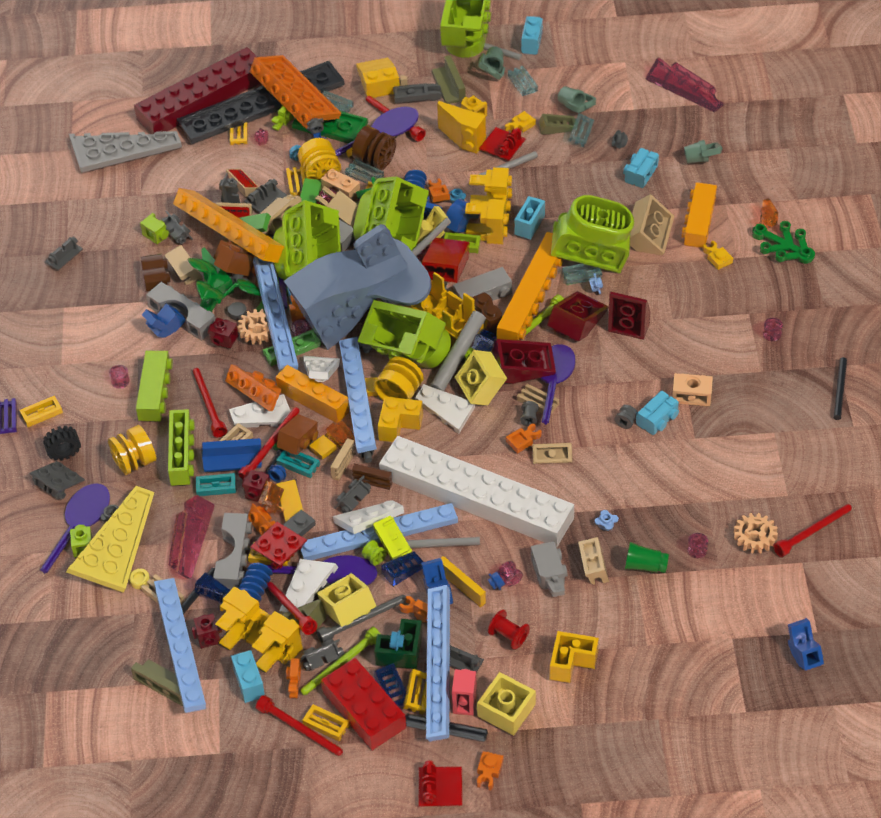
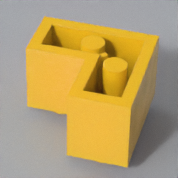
[378,397,423,442]
[550,631,599,683]

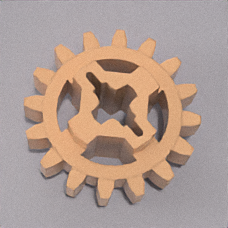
[237,309,271,345]
[734,513,778,553]

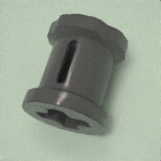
[520,401,539,426]

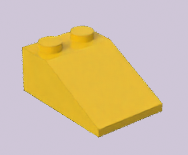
[356,57,400,98]
[437,101,486,154]

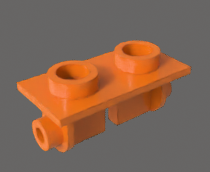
[248,503,276,536]

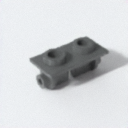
[219,173,240,203]
[161,210,193,244]
[45,236,83,270]
[334,475,371,513]
[300,639,344,671]
[450,645,484,673]

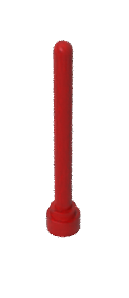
[366,96,426,142]
[193,368,227,438]
[237,407,300,480]
[773,504,852,558]
[267,582,318,635]
[255,695,343,756]

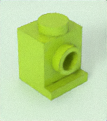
[140,213,169,245]
[70,525,92,558]

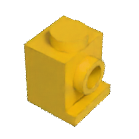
[461,95,487,116]

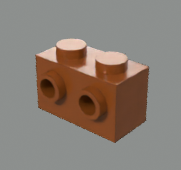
[277,414,319,455]

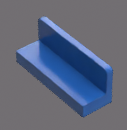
[201,438,262,472]

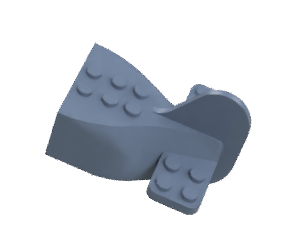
[284,224,431,350]

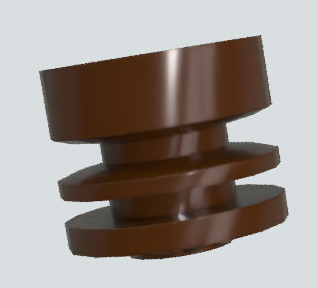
[352,125,396,170]

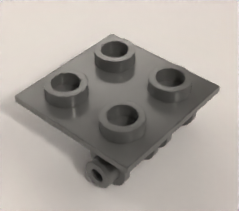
[244,179,287,213]
[30,461,85,500]

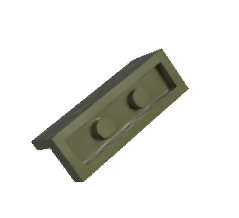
[432,55,466,104]
[131,660,183,706]

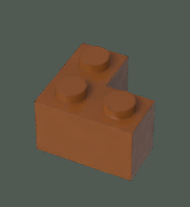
[213,240,256,276]

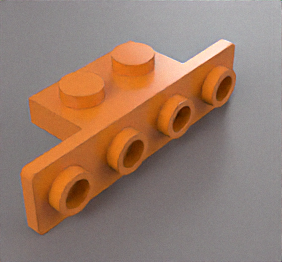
[225,364,282,411]

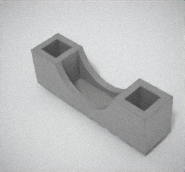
[146,282,216,341]
[213,513,252,591]

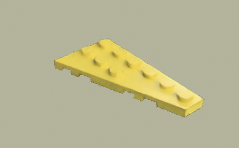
[66,486,154,593]

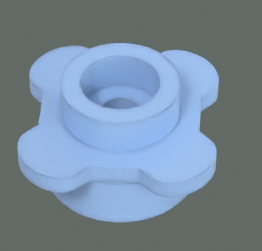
[589,273,603,294]
[595,510,618,531]

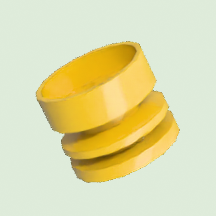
[298,138,341,180]
[373,356,424,401]
[108,425,156,475]

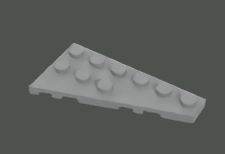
[69,131,182,173]

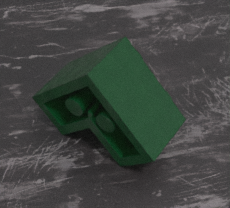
[374,619,422,669]

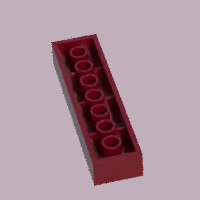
[134,47,260,134]

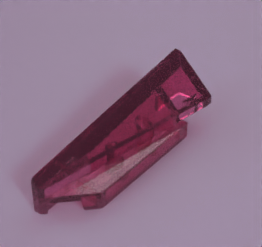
[646,57,724,112]
[168,495,215,579]

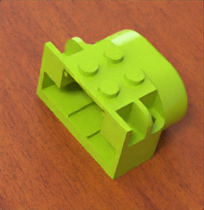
[440,0,491,58]
[353,176,429,251]
[551,195,634,273]
[273,200,341,281]
[357,300,451,369]

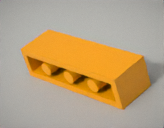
[681,182,717,248]
[276,365,349,424]

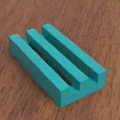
[276,450,320,479]
[196,473,236,497]

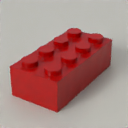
[321,658,406,751]

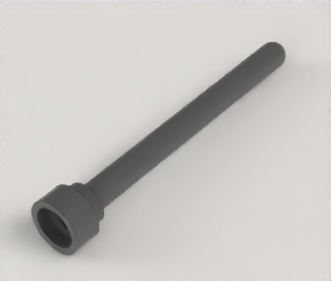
[316,595,406,644]

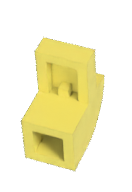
[417,206,448,244]

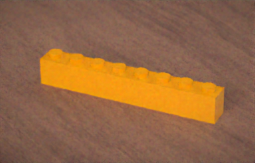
[173,188,284,263]
[497,232,563,341]

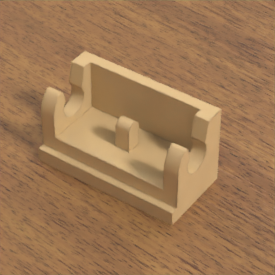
[165,245,202,285]
[578,537,609,584]

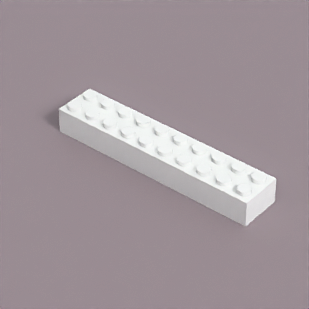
[379,436,574,547]

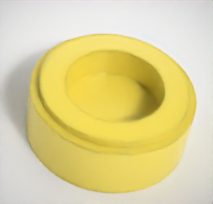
[129,569,150,589]

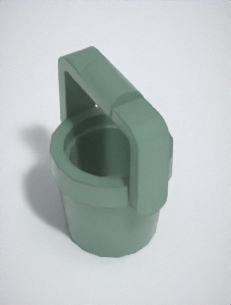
[478,47,505,80]
[558,86,596,113]
[684,140,723,164]

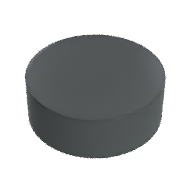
[228,302,247,320]

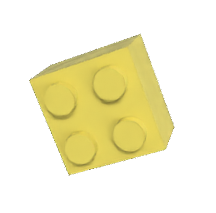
[455,350,507,406]
[317,573,377,627]
[477,672,536,736]

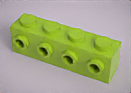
[136,350,173,421]
[168,409,195,486]

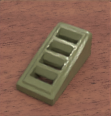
[539,114,578,134]

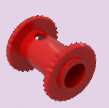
[488,610,530,650]

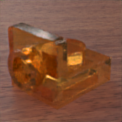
[760,198,778,228]
[325,420,355,450]
[258,481,285,514]

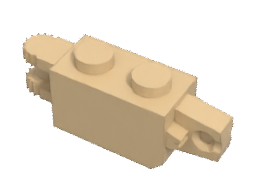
[315,186,358,227]
[260,195,302,235]

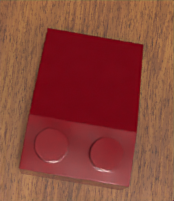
[547,291,609,341]
[608,292,651,340]
[491,339,556,384]

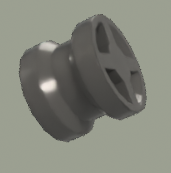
[614,405,638,429]

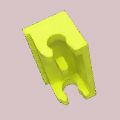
[373,516,413,563]

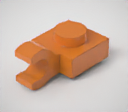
[399,596,428,623]

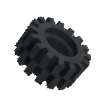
[43,426,81,461]

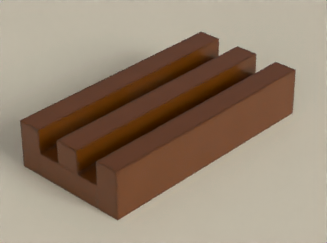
[352,463,392,490]

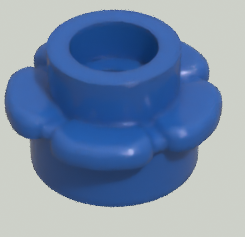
[268,465,286,483]
[487,571,505,590]

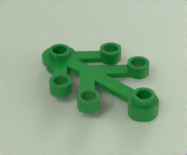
[752,221,815,264]

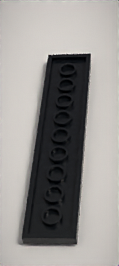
[177,60,345,144]

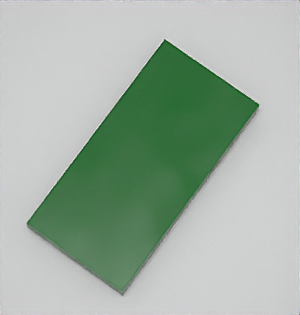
[292,111,368,143]

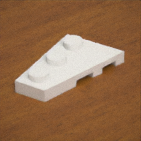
[303,356,340,382]
[415,384,475,434]
[229,394,291,428]
[333,500,404,534]
[279,559,338,614]

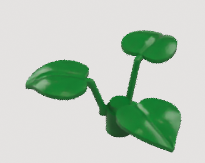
[187,258,261,312]

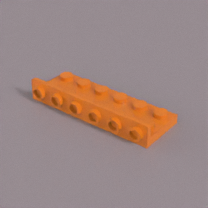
[250,55,341,129]

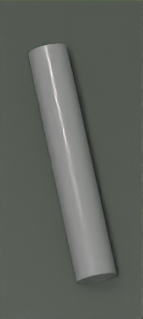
[430,311,486,391]

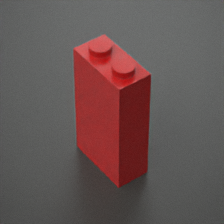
[422,238,470,283]

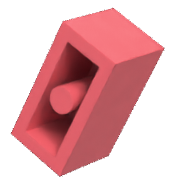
[452,669,477,716]

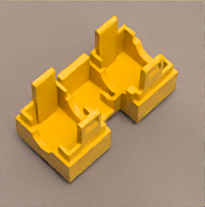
[465,167,512,244]
[404,272,484,346]
[215,586,303,672]

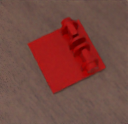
[479,127,526,161]
[250,522,307,570]
[419,760,462,807]

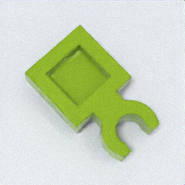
[271,106,294,131]

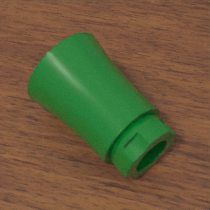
[625,542,669,573]

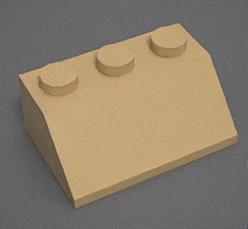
[630,194,674,255]

